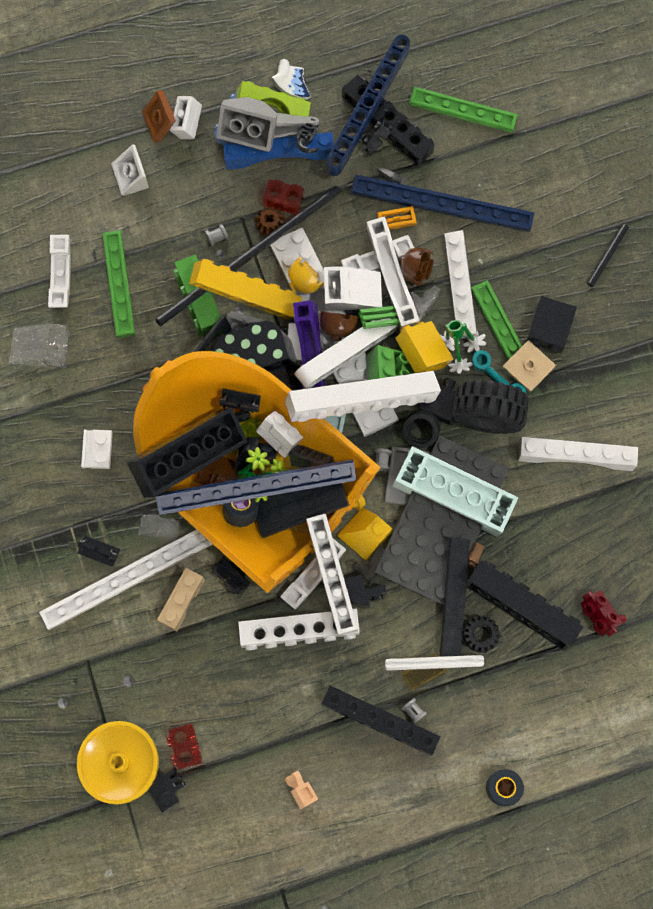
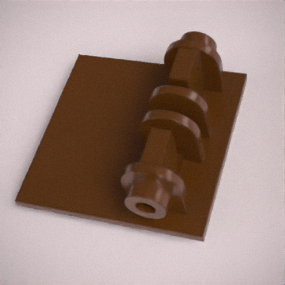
[193,456,240,486]

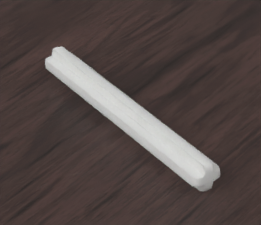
[385,655,484,670]

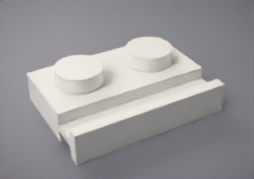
[81,430,113,469]

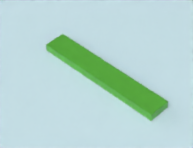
[409,87,518,133]
[102,230,135,338]
[471,280,522,361]

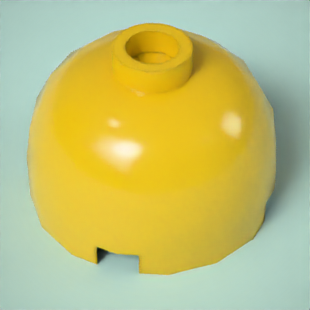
[288,256,325,294]

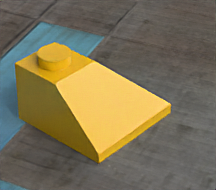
[337,508,392,561]

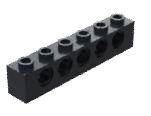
[342,74,434,166]
[321,686,441,756]

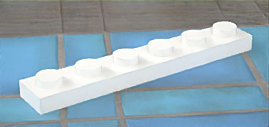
[445,230,477,339]

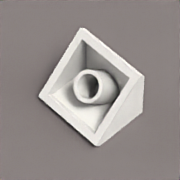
[111,145,149,196]

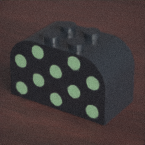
[210,321,299,372]

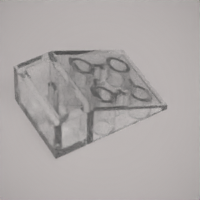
[9,324,70,368]

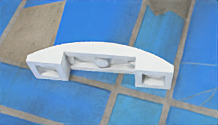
[48,235,71,308]
[341,235,414,271]
[281,539,346,610]

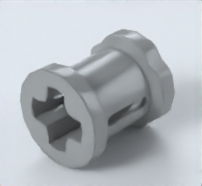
[205,224,228,247]
[375,448,392,472]
[401,698,427,724]

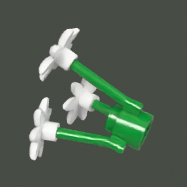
[440,320,486,374]

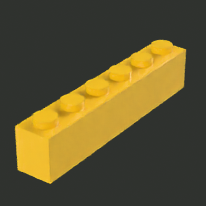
[189,259,303,320]

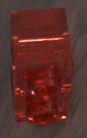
[263,179,305,215]
[166,723,204,771]

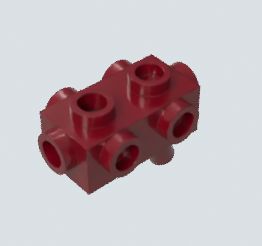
[580,590,627,637]

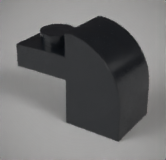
[234,437,276,472]
[344,575,387,608]

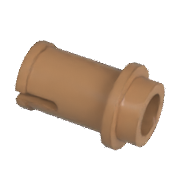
[468,542,485,569]

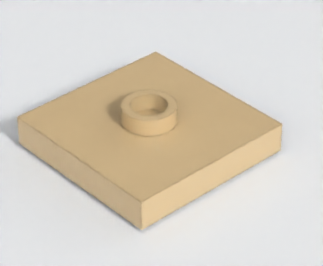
[502,340,556,393]

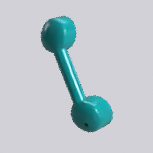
[472,350,526,393]

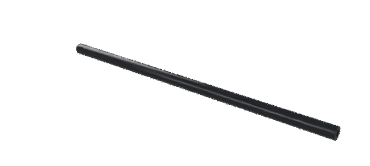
[155,186,341,327]

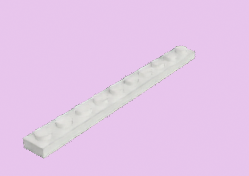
[40,530,212,630]

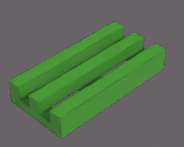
[358,306,400,329]

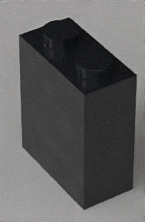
[526,296,577,354]

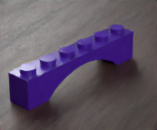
[293,300,328,417]

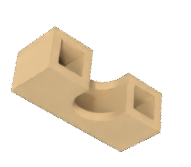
[157,568,205,632]

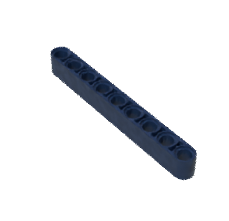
[326,34,410,176]

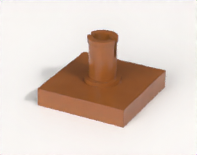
[142,90,176,142]

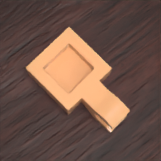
[285,771,318,810]

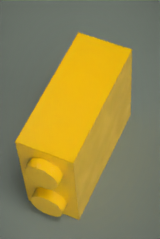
[395,321,453,373]

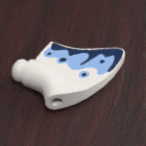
[271,59,310,100]

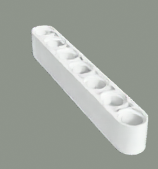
[294,318,399,389]

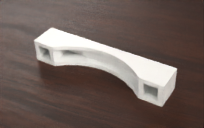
[367,216,420,330]
[518,437,638,471]

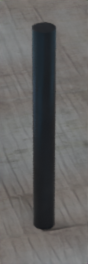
[587,224,629,287]

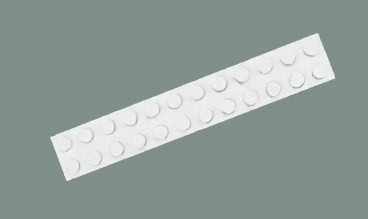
[270,228,399,437]

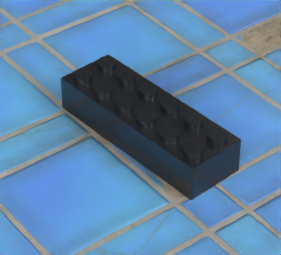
[126,407,248,498]
[466,560,583,651]

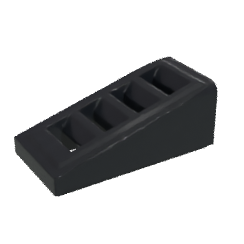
[289,445,334,467]

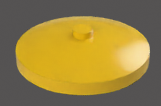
[77,721,159,804]

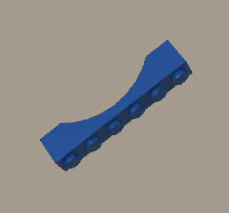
[223,132,334,170]

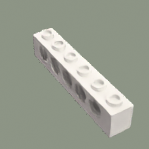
[306,514,358,637]
[238,609,360,650]

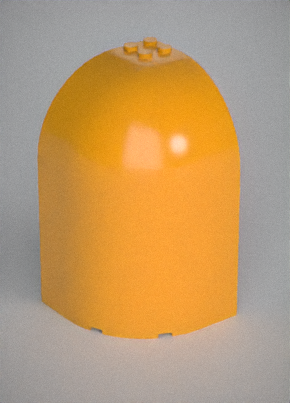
[133,351,381,593]

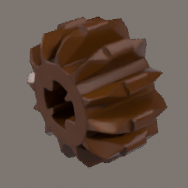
[254,206,285,236]

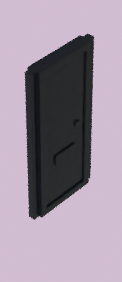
[256,462,349,538]

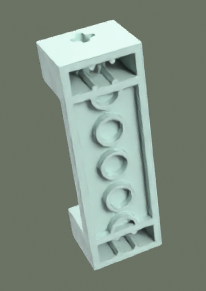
[393,446,518,537]

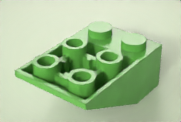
[366,345,415,380]

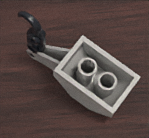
[216,97,319,153]

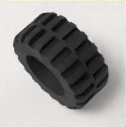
[452,380,529,434]

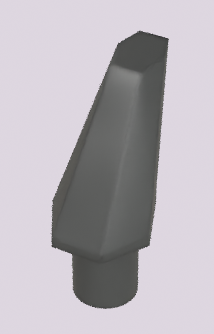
[379,168,406,185]

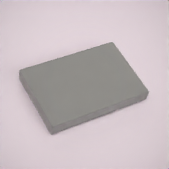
[384,446,430,506]

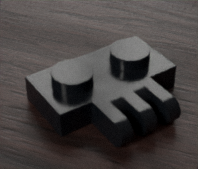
[148,767,186,813]

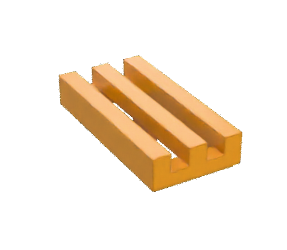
[377,206,417,230]

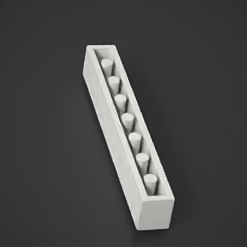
[285,371,441,422]

